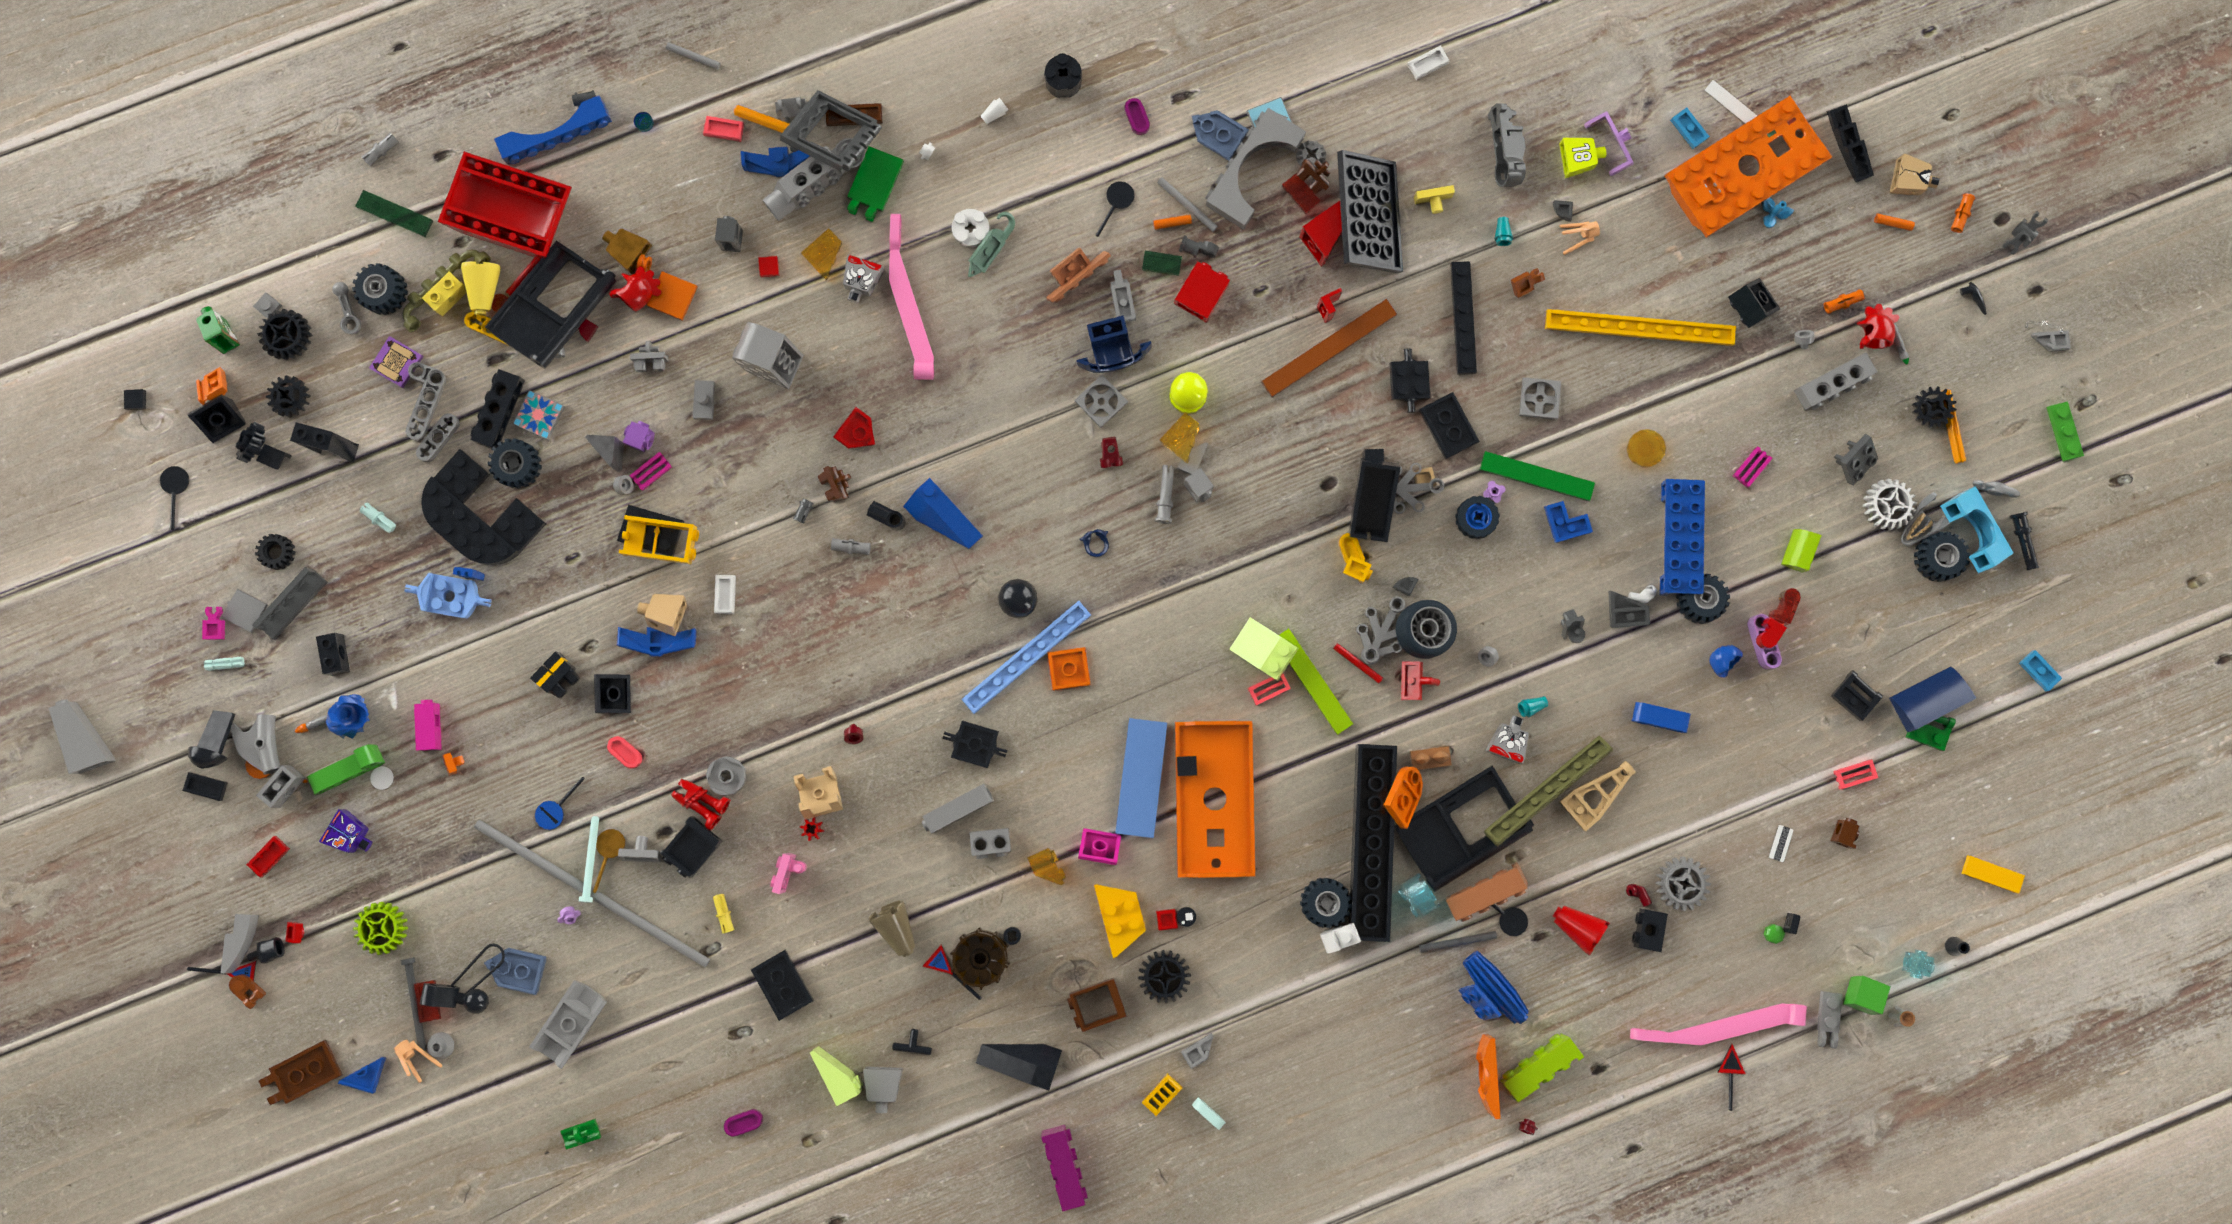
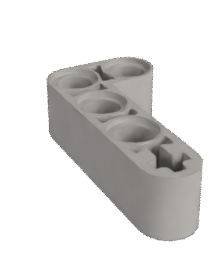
[406,362,447,442]

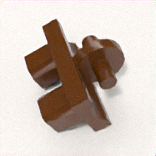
[1297,158,1330,194]
[818,466,851,501]

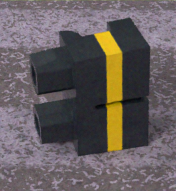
[530,651,580,699]

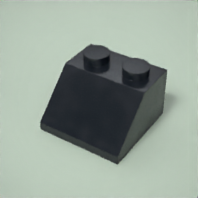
[1728,278,1780,328]

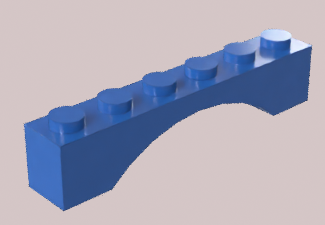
[494,95,612,165]

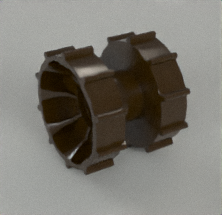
[950,927,1010,990]

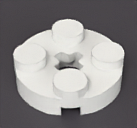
[952,209,990,248]

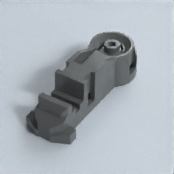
[1488,103,1526,187]

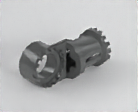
[1179,235,1219,258]

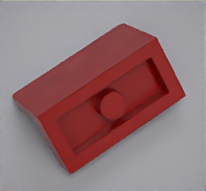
[1317,288,1342,323]

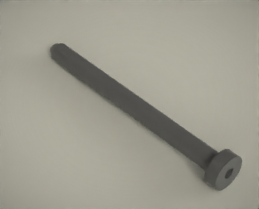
[401,957,426,1051]

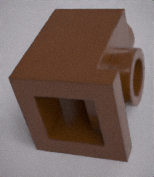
[1831,818,1859,849]

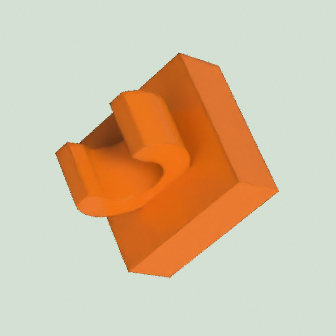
[442,752,465,776]

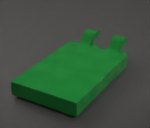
[847,146,904,222]

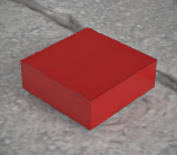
[758,256,780,277]
[1156,909,1178,931]

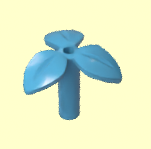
[1762,198,1794,228]

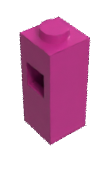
[414,700,442,751]

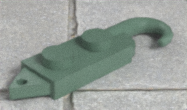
[968,212,1015,277]

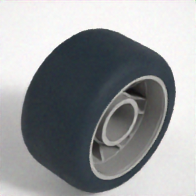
[1396,600,1457,659]

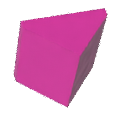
[1078,828,1121,865]

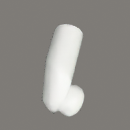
[1628,585,1657,604]

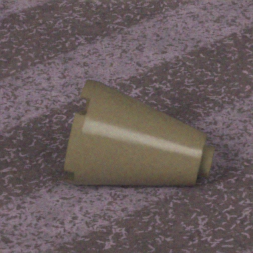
[868,900,915,957]

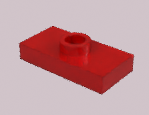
[246,836,290,878]

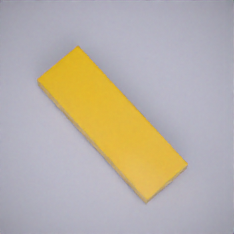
[1961,855,2025,894]

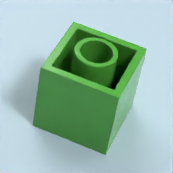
[1843,976,1891,1015]

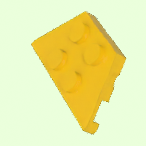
[1094,884,1146,958]

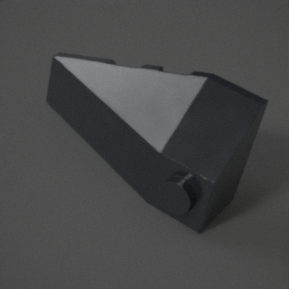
[976,1044,1062,1091]

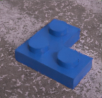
[1544,501,1593,543]

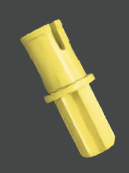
[713,894,734,934]

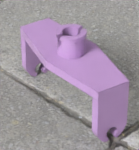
[1584,111,1634,176]

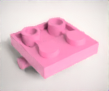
[770,853,807,894]

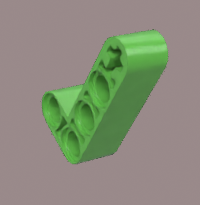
[307,744,385,795]

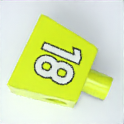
[1559,138,1606,178]

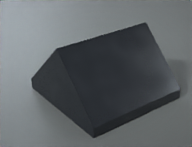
[188,394,246,443]
[594,674,631,714]

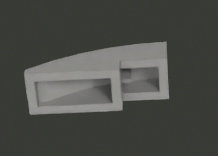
[221,914,259,974]

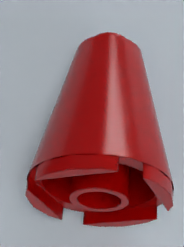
[1553,906,1610,956]

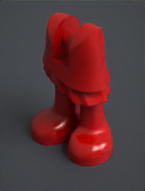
[671,779,731,831]

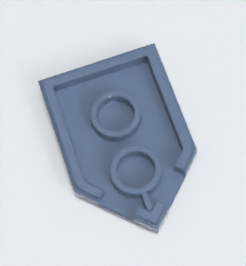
[1192,110,1249,161]
[484,948,546,995]

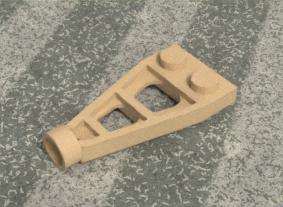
[1559,761,1636,832]

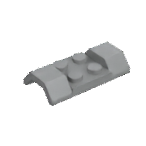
[529,980,607,1069]

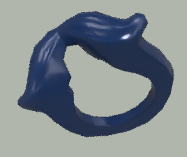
[1079,529,1109,557]

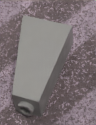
[49,699,116,774]
[922,784,994,834]

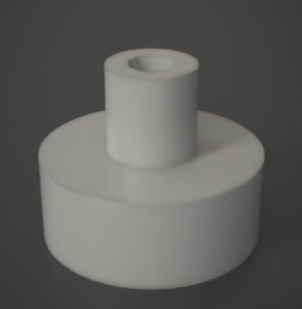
[1794,330,1814,349]
[613,475,634,495]
[1478,646,1499,667]

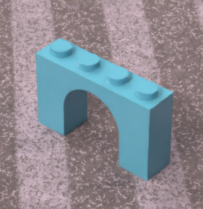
[1940,486,2013,573]

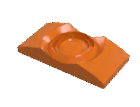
[1476,1034,1501,1119]

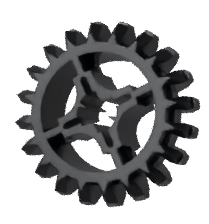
[257,309,313,361]
[1138,950,1191,1003]

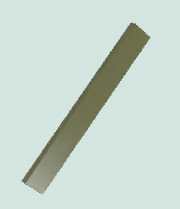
[1484,735,1613,847]

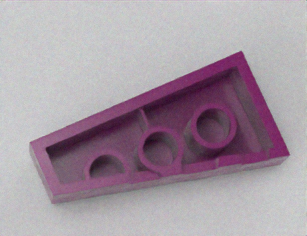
[1041,1124,1088,1212]

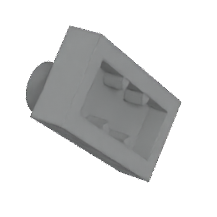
[693,380,715,420]
[618,836,662,862]

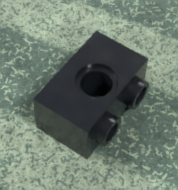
[316,633,350,676]
[1632,908,1668,953]

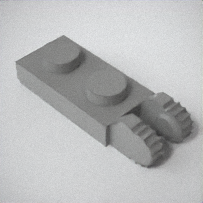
[1817,991,1843,1049]

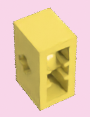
[422,272,466,316]

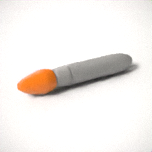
[295,715,327,733]

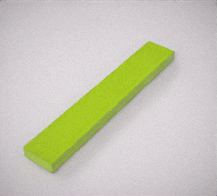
[1279,628,1353,735]

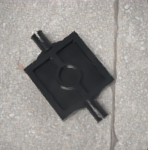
[1389,348,1430,413]
[942,721,1008,768]

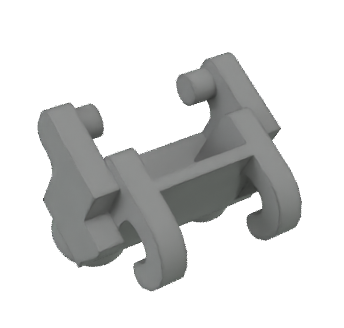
[775,97,807,122]

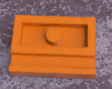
[196,367,228,405]

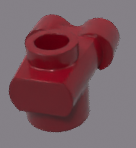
[1100,437,1123,468]

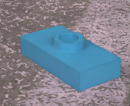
[1670,107,1710,149]
[2019,650,2062,692]

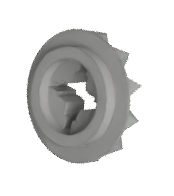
[1296,140,1326,169]

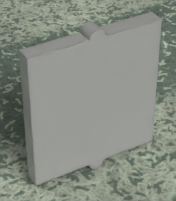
[222,589,268,633]

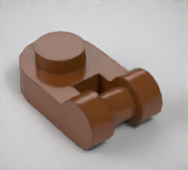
[229,974,266,1009]

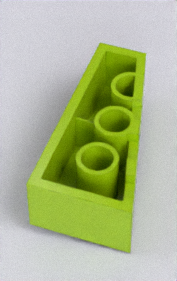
[1500,1033,1584,1102]

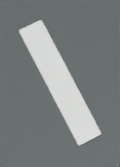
[1705,80,1757,124]

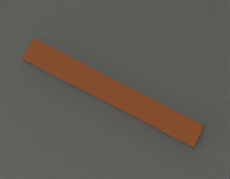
[1261,299,1397,397]

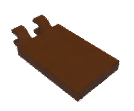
[258,1040,343,1105]

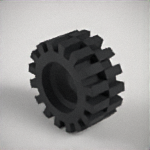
[255,534,296,570]

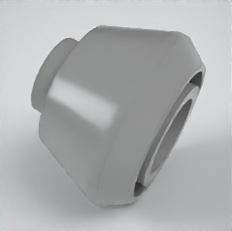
[427,1032,454,1060]

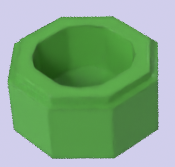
[1764,924,1785,944]

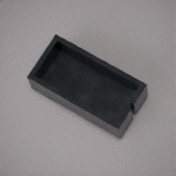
[1349,458,1401,542]

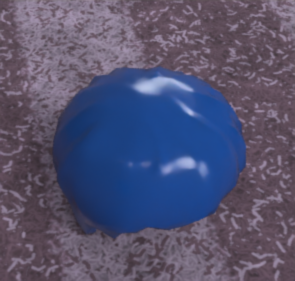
[1709,645,1743,678]

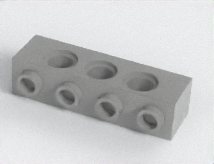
[1794,353,1877,410]

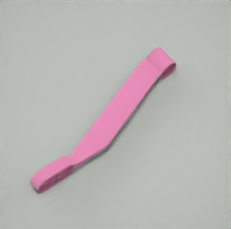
[889,214,934,380]
[1630,1003,1807,1045]

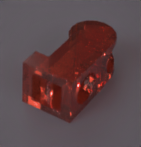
[1768,588,1801,626]

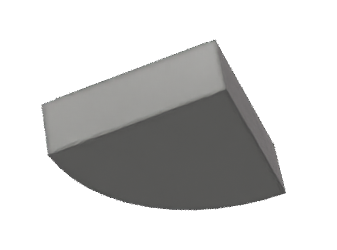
[1553,200,1573,222]
[1392,577,1419,596]

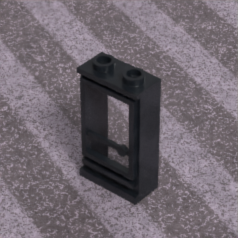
[290,422,359,463]

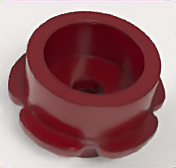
[1519,1119,1538,1135]

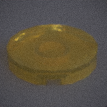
[1626,429,1666,468]

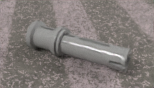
[1155,465,1175,524]

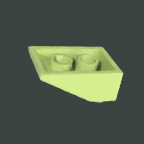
[1230,617,1299,680]
[810,1046,863,1106]

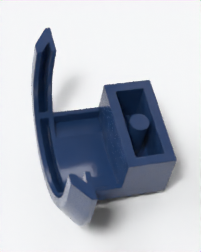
[1076,315,1152,373]

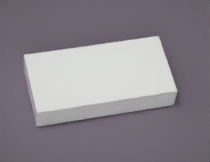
[1407,45,1450,80]
[714,575,736,614]

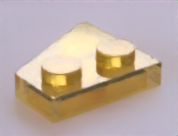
[801,228,842,280]
[1160,412,1200,463]

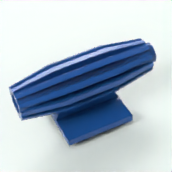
[1458,951,1529,1024]

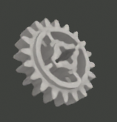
[1655,857,1711,911]

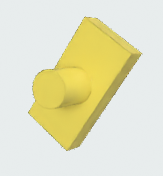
[1414,185,1455,214]

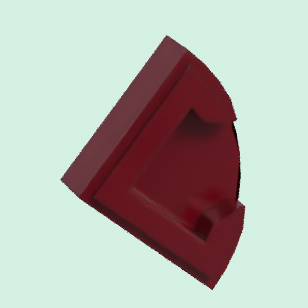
[578,319,598,343]

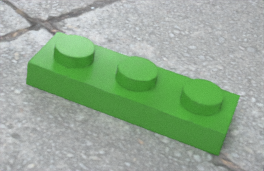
[2046,401,2084,461]

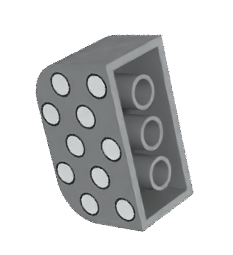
[732,322,804,389]

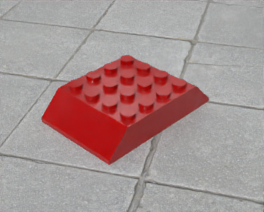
[438,151,572,258]

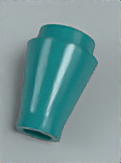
[1494,217,1513,246]
[1518,696,1548,718]

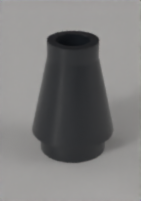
[1945,937,1970,956]

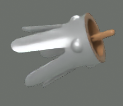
[1888,1006,1915,1027]

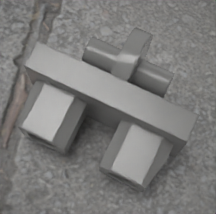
[630,341,669,373]

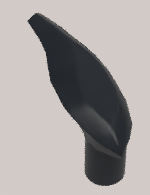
[1960,282,1987,315]

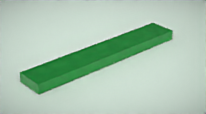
[1479,451,1595,502]

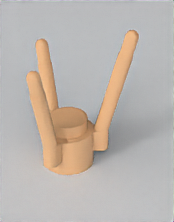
[1559,221,1600,255]
[394,1040,442,1083]

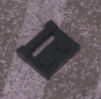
[1831,670,1883,721]

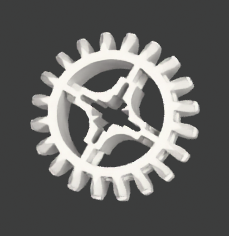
[1862,479,1917,530]

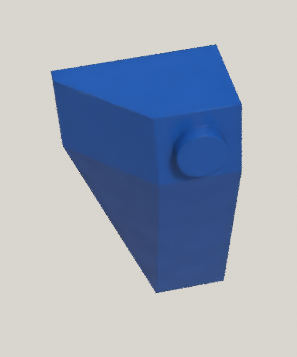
[903,478,983,549]

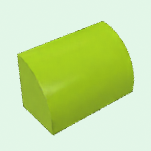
[1781,529,1822,573]

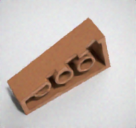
[1446,862,1528,922]

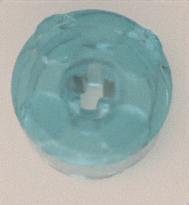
[1398,873,1441,918]

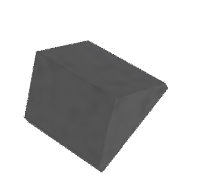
[585,435,624,472]

